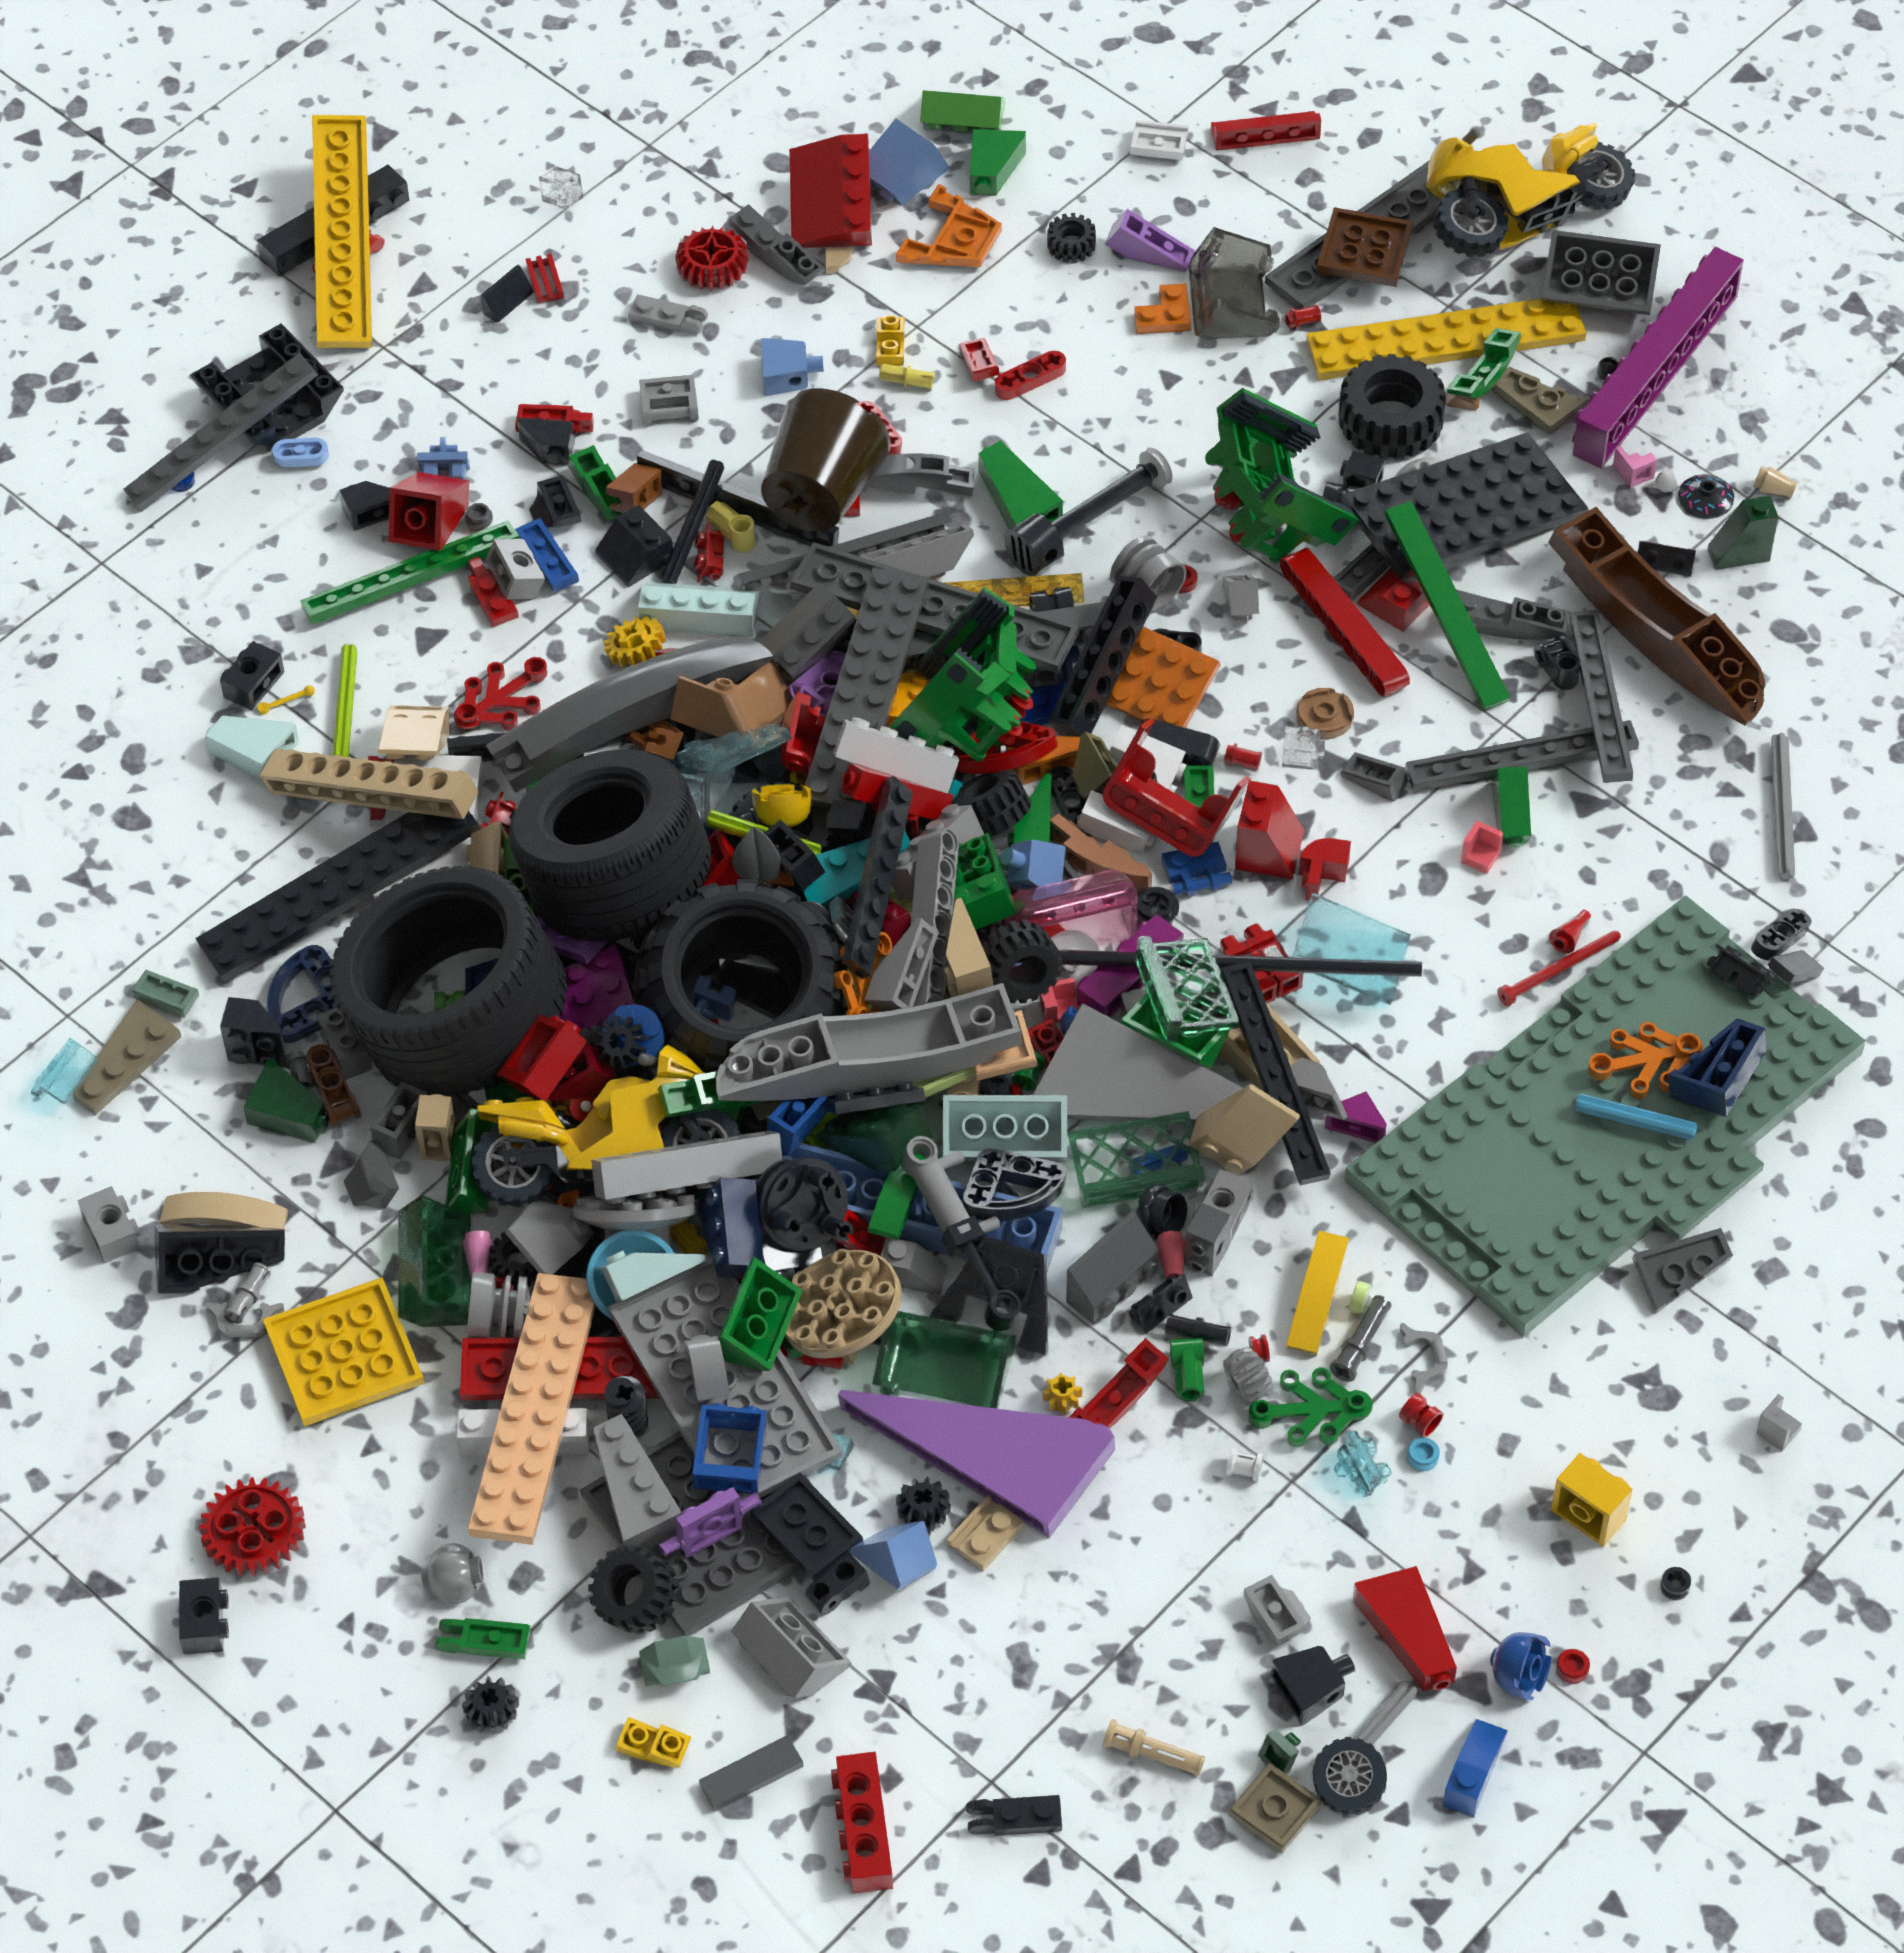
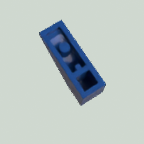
[1442,1719,1508,1818]

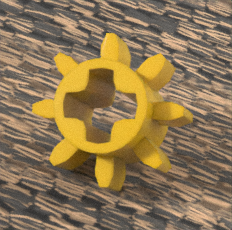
[1042,1373,1082,1415]

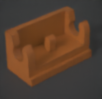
[606,463,662,513]
[627,720,684,760]

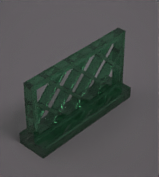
[1135,936,1240,1044]
[1067,1111,1205,1208]

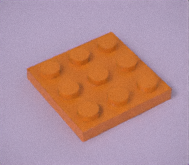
[1106,627,1221,728]

